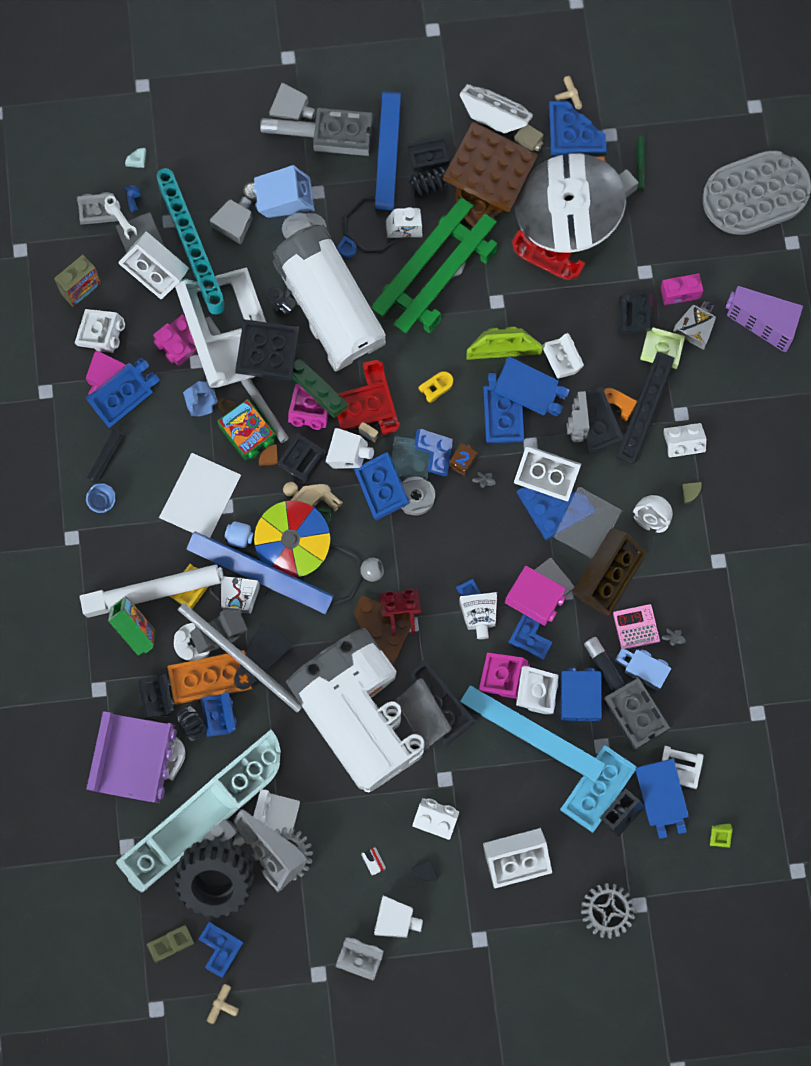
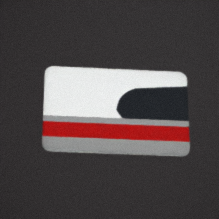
[362,847,386,875]

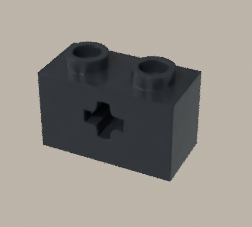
[599,788,645,837]

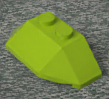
[466,327,542,359]

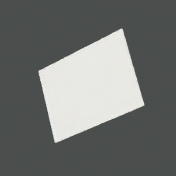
[159,453,241,538]

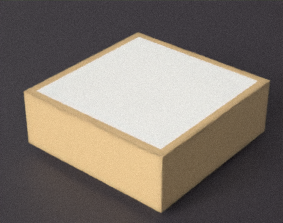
[359,422,378,443]

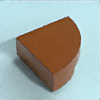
[259,445,278,466]

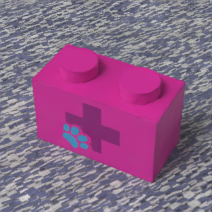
[660,274,703,305]

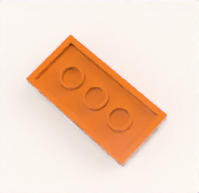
[167,650,252,705]

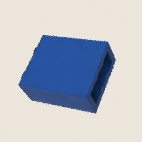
[560,668,602,721]

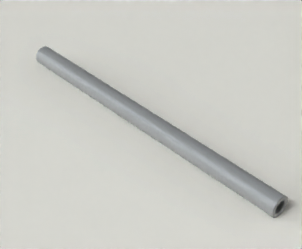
[205,317,289,443]
[178,603,302,712]

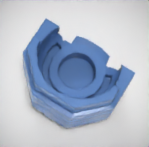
[183,381,218,416]

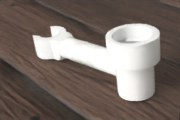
[105,196,137,240]

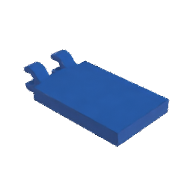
[493,357,570,416]
[85,358,160,428]
[483,373,524,443]
[635,758,689,839]

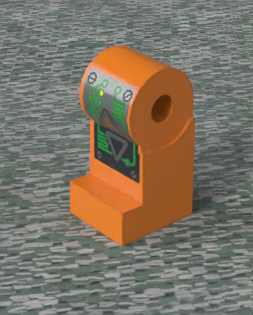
[604,388,637,422]

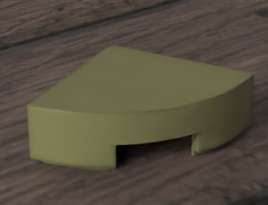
[682,482,702,504]

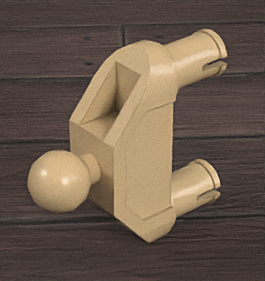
[283,482,343,511]

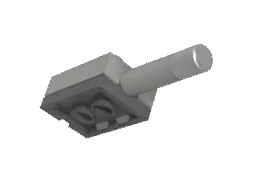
[260,108,372,156]

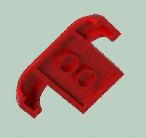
[512,230,585,280]
[337,360,400,435]

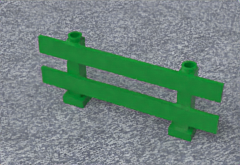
[370,197,498,334]

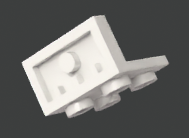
[253,789,300,840]

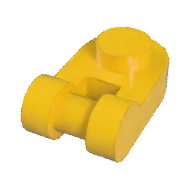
[419,372,453,403]

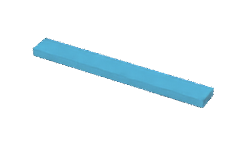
[460,685,606,782]

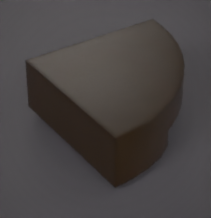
[217,398,238,416]

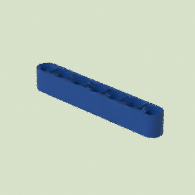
[375,92,401,211]

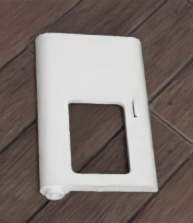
[175,267,266,388]

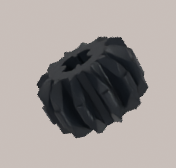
[176,706,207,741]

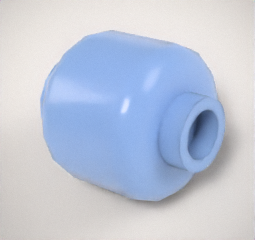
[225,521,254,549]

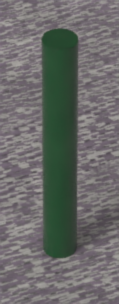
[637,136,645,190]

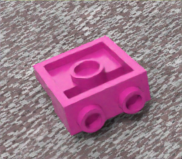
[153,314,197,366]
[288,384,329,430]
[479,653,530,699]

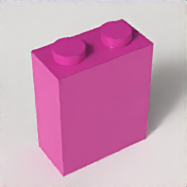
[505,566,566,626]

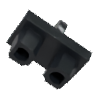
[267,287,297,316]

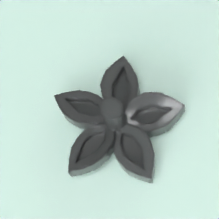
[472,472,495,488]
[662,629,685,646]

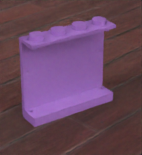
[87,711,177,804]

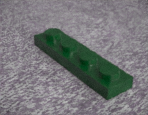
[292,358,349,418]

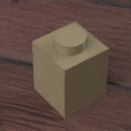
[514,124,544,152]

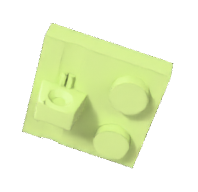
[640,328,685,369]

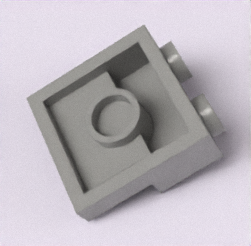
[566,391,589,442]

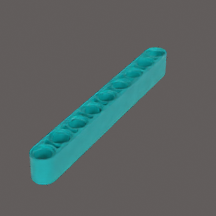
[157,168,225,314]

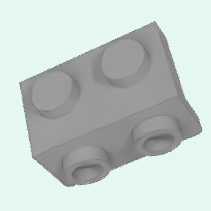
[77,192,118,224]
[336,937,384,981]

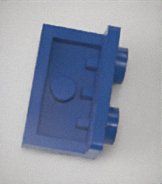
[200,692,237,737]

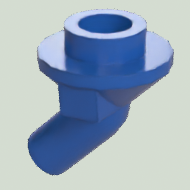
[124,185,142,212]

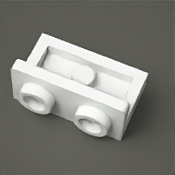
[542,333,584,379]
[664,423,706,457]
[412,798,459,840]

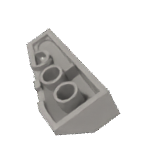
[234,809,308,892]

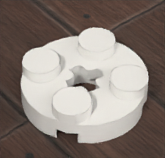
[174,623,210,661]

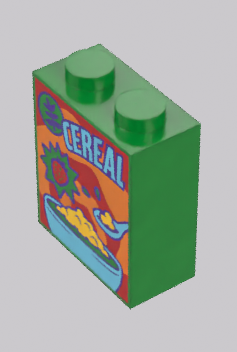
[217,399,276,461]
[108,596,155,656]

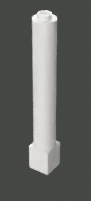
[80,565,224,618]

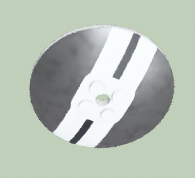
[515,154,626,253]

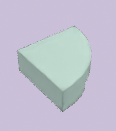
[125,148,146,168]

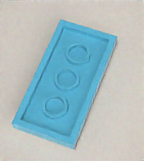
[560,745,636,833]

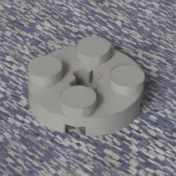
[401,477,435,515]

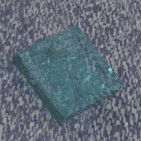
[392,436,430,479]

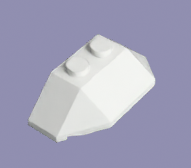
[460,84,533,133]

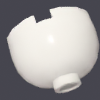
[633,495,673,533]

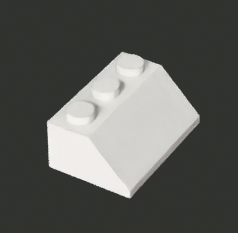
[118,231,189,299]
[514,445,581,501]
[483,828,552,888]

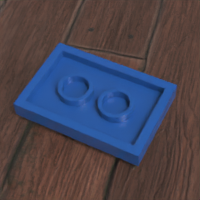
[354,452,410,520]

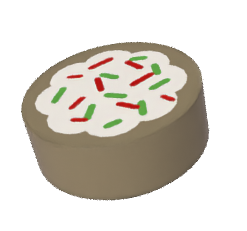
[244,182,257,202]

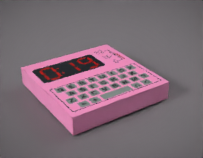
[613,604,660,649]

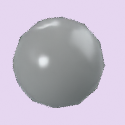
[361,557,384,582]

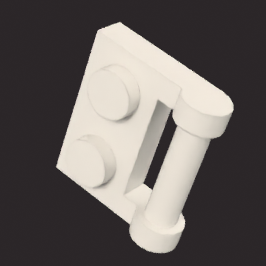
[661,746,703,789]

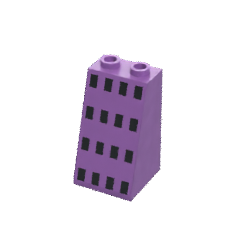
[726,286,803,352]

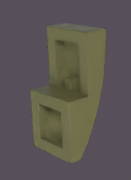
[147,925,194,963]

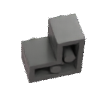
[190,609,248,654]

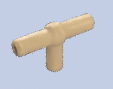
[555,76,582,109]
[207,984,238,1024]

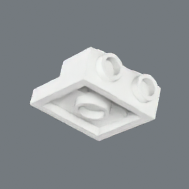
[75,309,125,353]
[516,666,559,714]

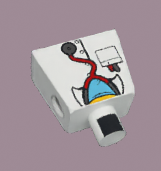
[386,208,422,238]
[221,576,260,614]

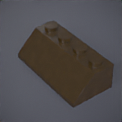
[572,528,647,617]

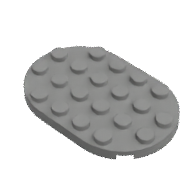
[703,151,811,235]

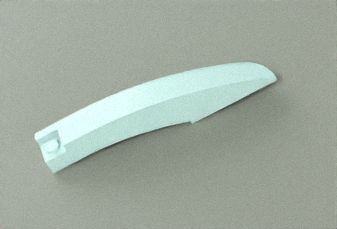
[116,730,281,892]

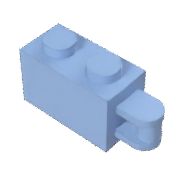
[615,648,671,691]

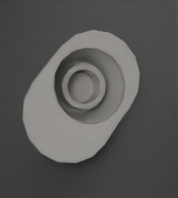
[282,213,326,239]

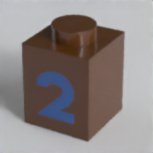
[449,443,478,476]

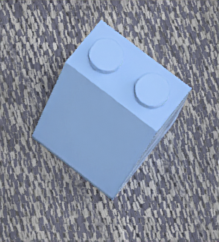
[254,165,315,217]

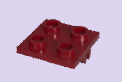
[380,589,421,636]

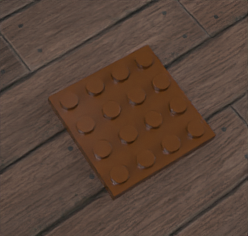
[443,122,538,212]

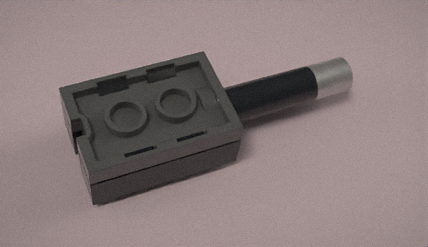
[584,637,670,751]

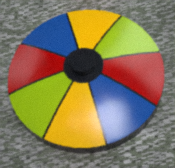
[254,501,331,577]

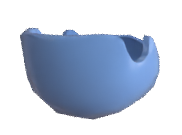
[86,483,115,513]

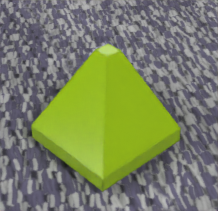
[710,824,732,847]

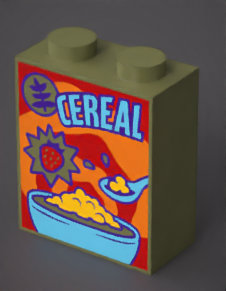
[54,255,101,307]

